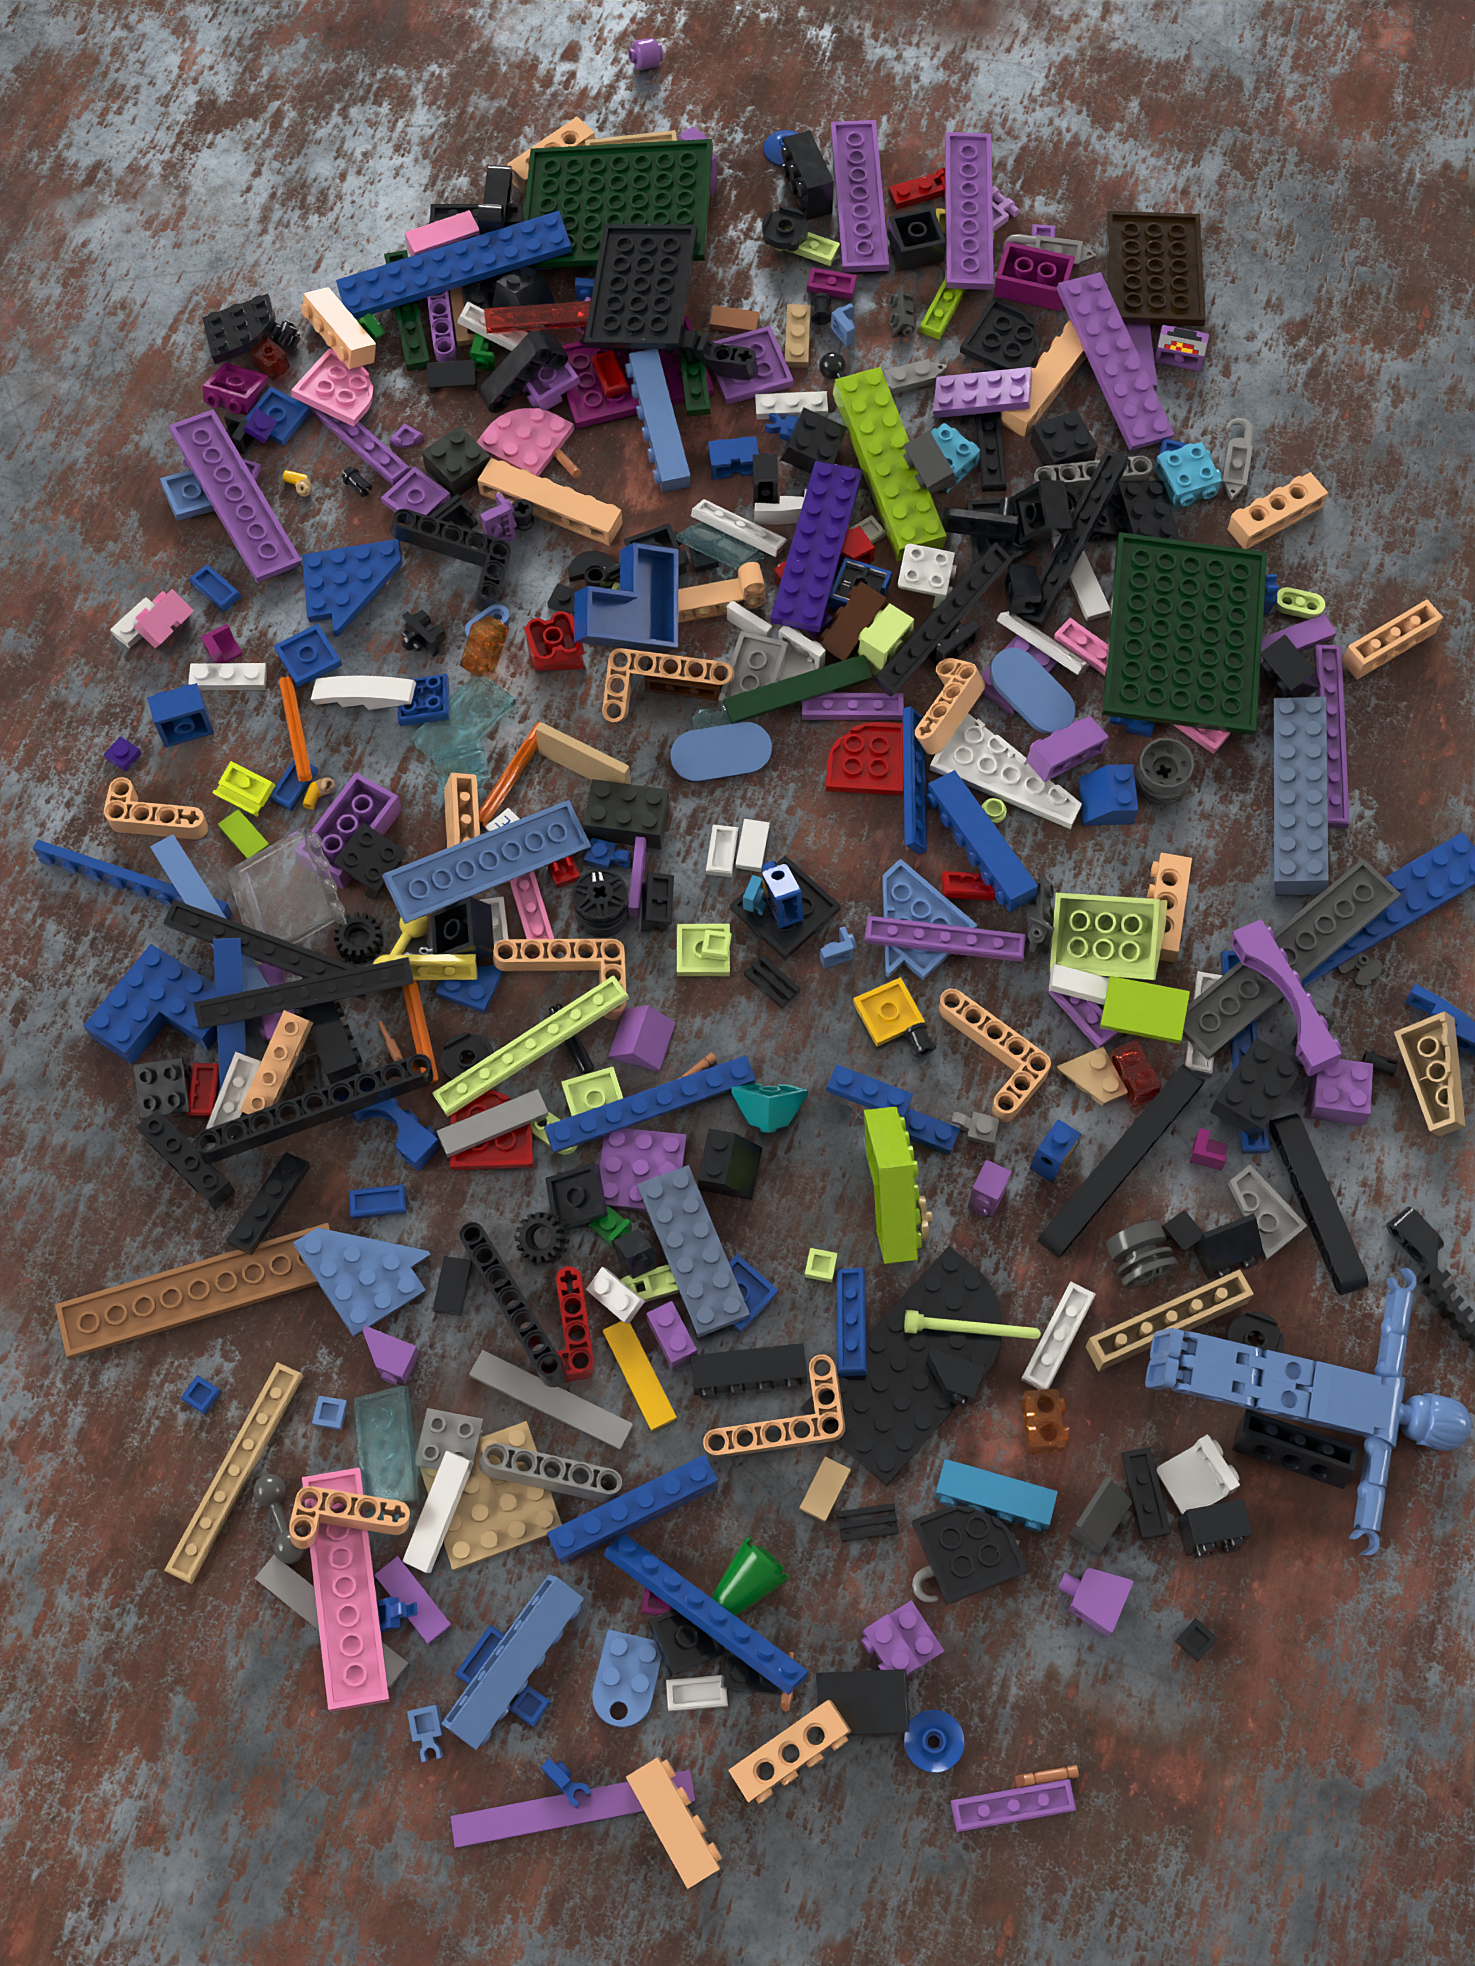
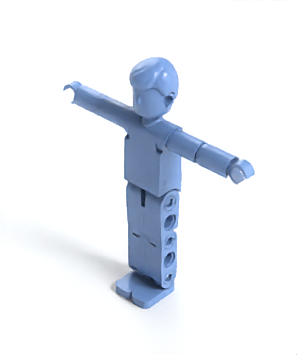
[1145,1268,1472,1555]

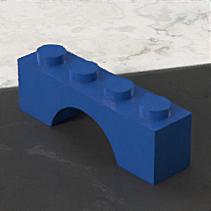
[336,1074,441,1172]

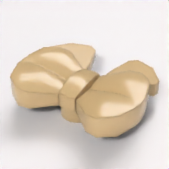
[916,1196,933,1241]

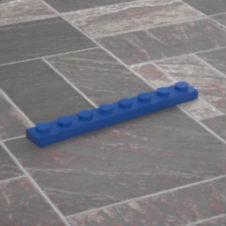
[33,839,232,920]
[544,1055,756,1154]
[604,1533,809,1695]

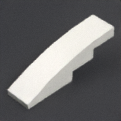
[754,489,807,525]
[311,676,416,710]

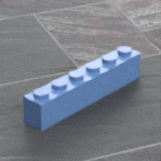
[626,349,691,493]
[441,1574,584,1750]

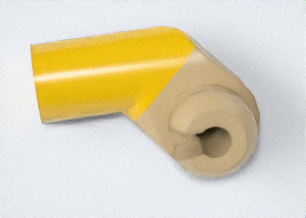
[283,470,312,497]
[302,778,335,810]

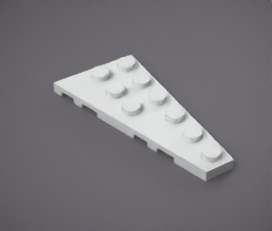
[929,714,1082,829]

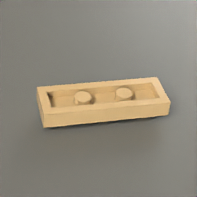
[785,304,811,368]

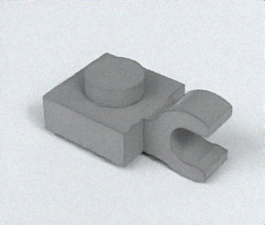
[950,1111,1000,1146]

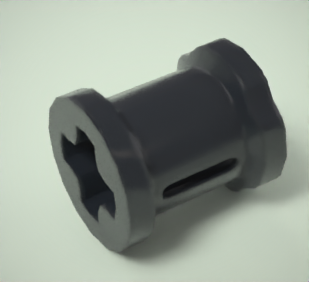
[811,293,832,325]
[512,499,535,531]
[904,1022,936,1058]

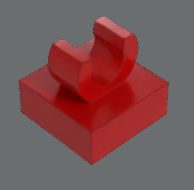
[547,856,580,889]

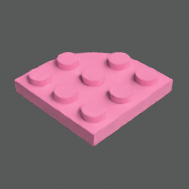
[291,348,373,427]
[477,408,575,477]

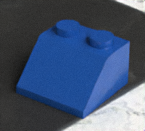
[1078,764,1138,826]

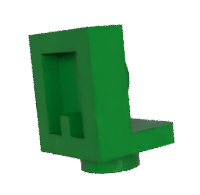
[358,313,385,341]
[470,333,496,371]
[589,1205,632,1249]

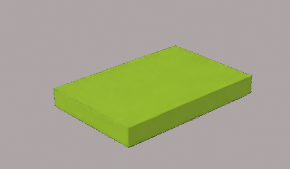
[1100,976,1190,1044]

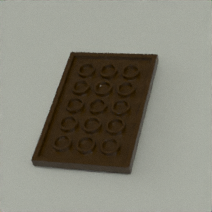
[1106,211,1206,326]

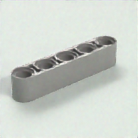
[1033,456,1152,495]
[479,1443,622,1502]

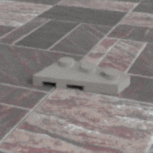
[1228,1165,1308,1262]

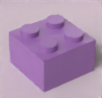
[1308,1059,1373,1126]

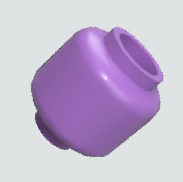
[628,38,663,70]

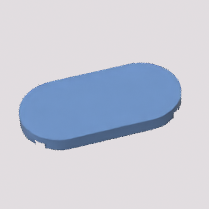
[989,648,1075,734]
[670,722,772,782]

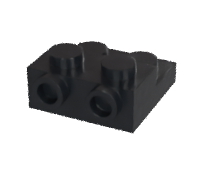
[623,523,690,576]

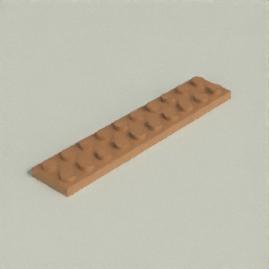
[55,1223,331,1359]

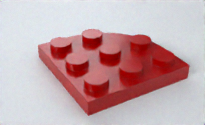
[826,722,904,796]
[450,1090,533,1170]

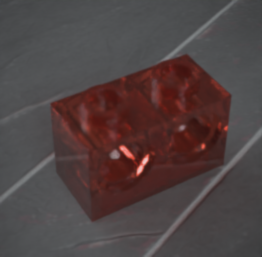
[1110,1040,1162,1107]

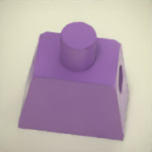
[1058,1568,1134,1637]

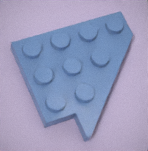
[882,859,977,980]
[293,1227,431,1338]

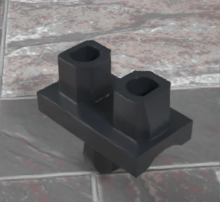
[401,609,446,657]

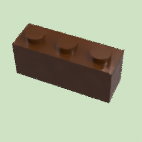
[820,582,889,661]
[644,652,724,701]

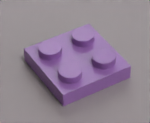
[381,467,451,516]

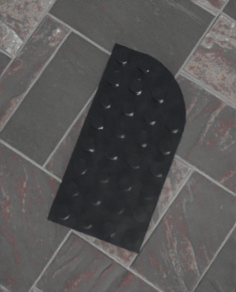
[801,1246,1002,1487]

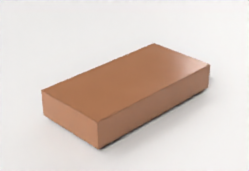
[709,305,760,334]

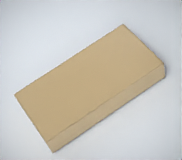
[799,1456,851,1523]

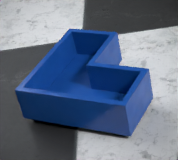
[574,543,678,653]
[83,944,218,1065]

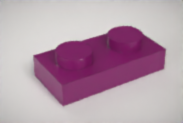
[807,267,857,300]

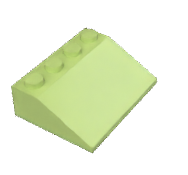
[1050,893,1167,980]

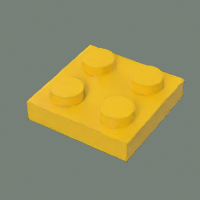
[853,977,925,1047]

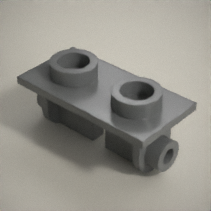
[889,285,915,337]
[1026,874,1054,925]
[1024,916,1055,960]

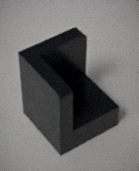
[224,413,255,455]
[1162,1210,1203,1252]

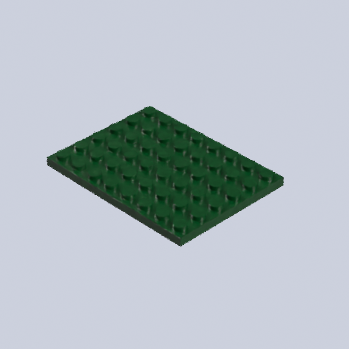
[523,139,713,269]
[1102,532,1267,735]

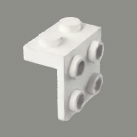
[898,544,957,608]
[778,626,826,681]
[1156,1434,1240,1515]

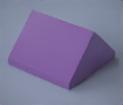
[608,1005,675,1072]

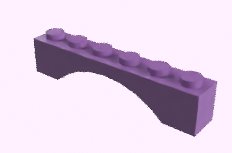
[1230,919,1342,1077]

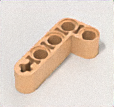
[678,562,766,623]
[915,658,985,755]
[104,777,209,839]
[289,1486,410,1549]

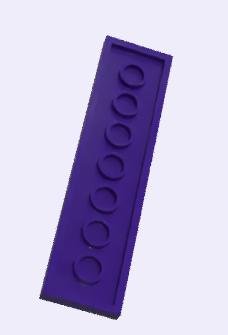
[771,461,863,633]

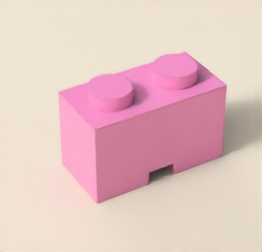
[133,589,194,648]

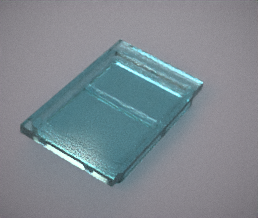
[675,521,765,570]

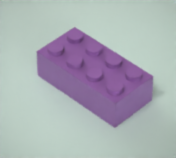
[296,772,402,890]

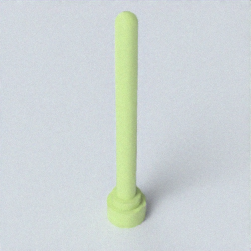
[904,1310,1041,1339]

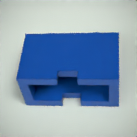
[708,436,759,480]

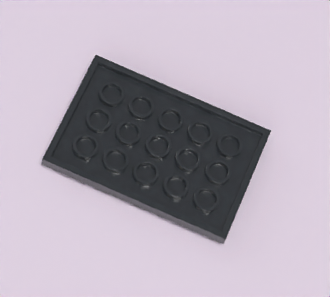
[584,224,698,349]

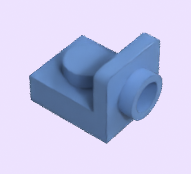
[831,303,856,347]
[820,926,857,969]

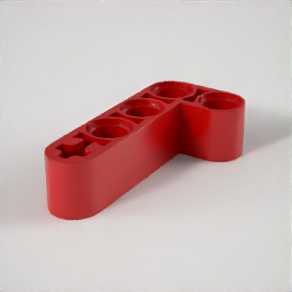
[545,1266,595,1382]

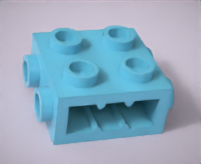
[931,423,981,494]
[1154,442,1222,508]

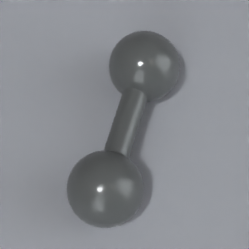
[253,1474,307,1564]

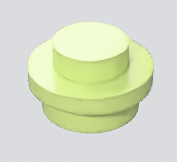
[981,798,1007,823]

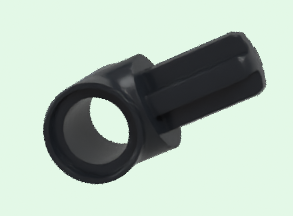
[584,562,620,588]

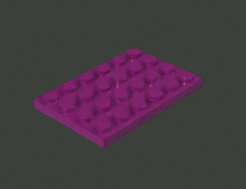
[562,315,714,429]

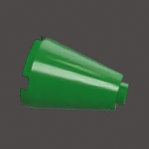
[711,1536,790,1616]

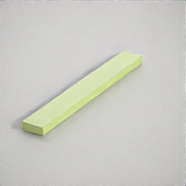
[432,975,629,1117]

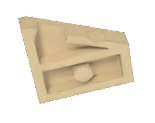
[1056,1047,1128,1106]

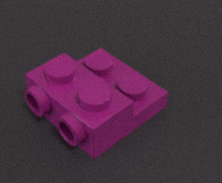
[203,362,268,415]

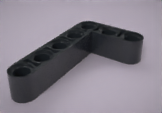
[390,509,511,612]

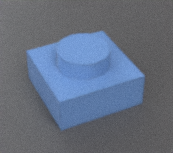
[312,1396,348,1431]

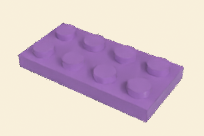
[933,367,1032,418]

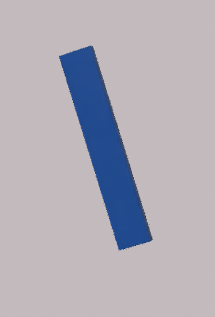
[903,706,927,855]
[213,938,246,1090]

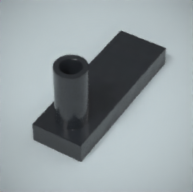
[942,497,1018,541]

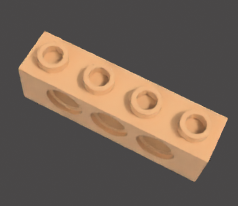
[507,117,595,195]
[1227,472,1328,549]
[1342,599,1443,680]
[1147,853,1192,962]
[240,1010,313,1114]
[728,1700,852,1804]

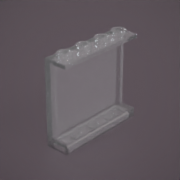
[227,827,347,964]

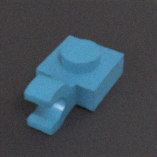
[743,875,766,915]

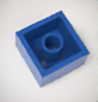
[147,683,214,748]

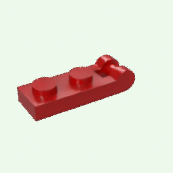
[888,168,945,210]

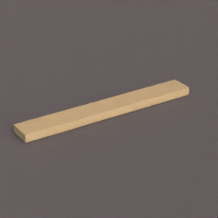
[164,1362,304,1584]

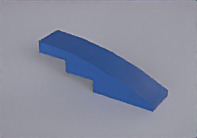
[1405,984,1475,1056]

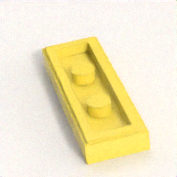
[395,954,477,980]

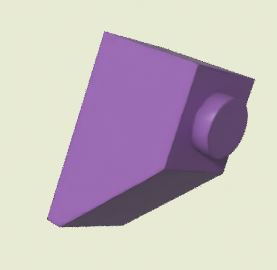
[363,1326,420,1385]

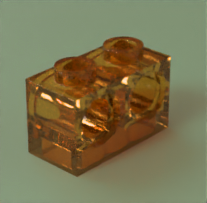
[459,615,509,678]
[1021,1389,1069,1454]

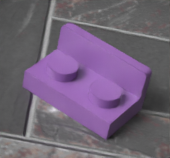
[480,493,517,542]

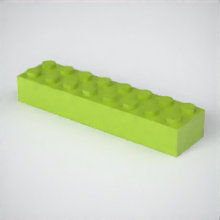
[833,367,946,562]

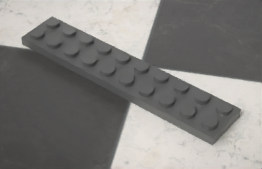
[1182,858,1401,1060]

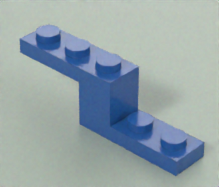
[826,1064,960,1155]

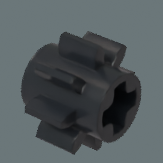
[271,320,301,350]

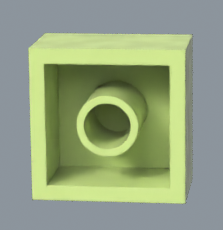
[857,603,914,676]

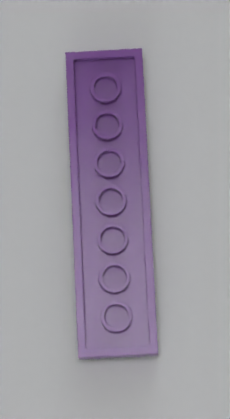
[831,120,889,273]
[945,132,994,290]
[1056,272,1175,451]
[169,409,302,583]

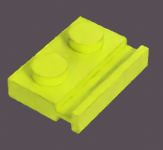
[213,761,276,817]

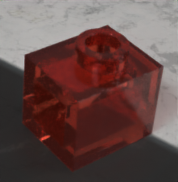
[249,337,290,381]

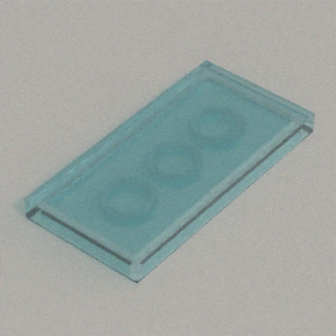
[409,671,516,771]
[354,1385,419,1512]

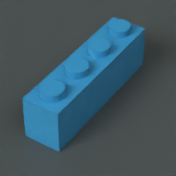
[934,1459,1058,1532]

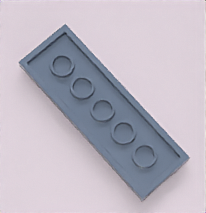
[637,1165,750,1337]

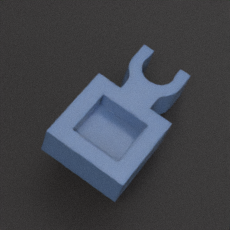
[407,1704,444,1762]

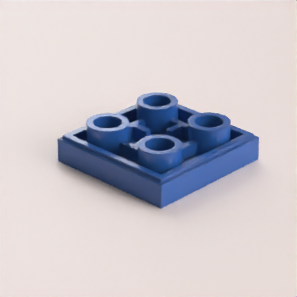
[398,674,450,726]

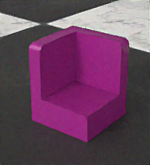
[201,624,243,663]
[1189,1128,1228,1171]

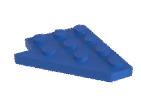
[302,539,403,636]

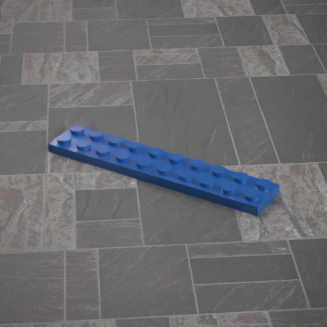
[336,211,573,319]
[1281,832,1475,1001]

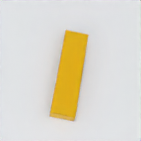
[602,1321,677,1432]

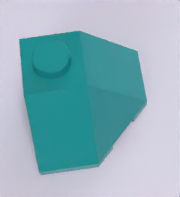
[731,1083,808,1133]

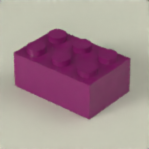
[993,242,1075,311]

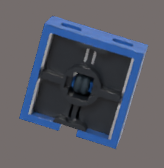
[828,557,892,610]

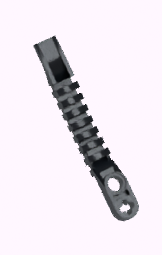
[579,324,758,380]
[1386,1206,1475,1351]

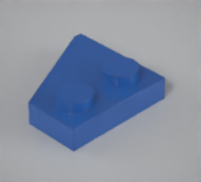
[435,965,505,1013]

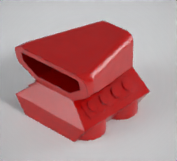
[523,611,586,671]

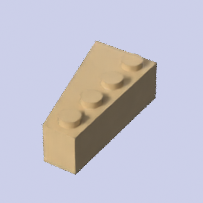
[1394,1011,1465,1136]

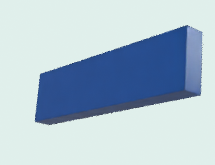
[837,1267,867,1377]

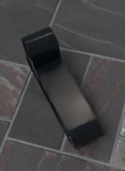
[478,165,513,235]
[479,330,569,413]

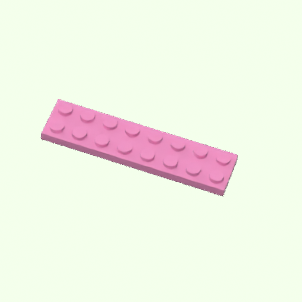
[302,1468,389,1712]

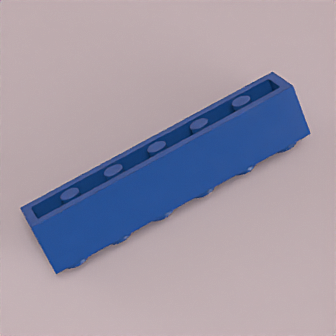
[926,770,1038,913]
[547,1454,718,1566]

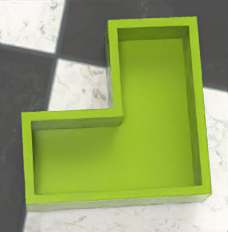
[864,1106,922,1264]

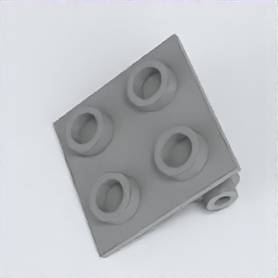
[414,1408,483,1476]

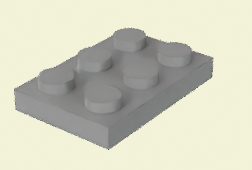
[718,631,790,715]

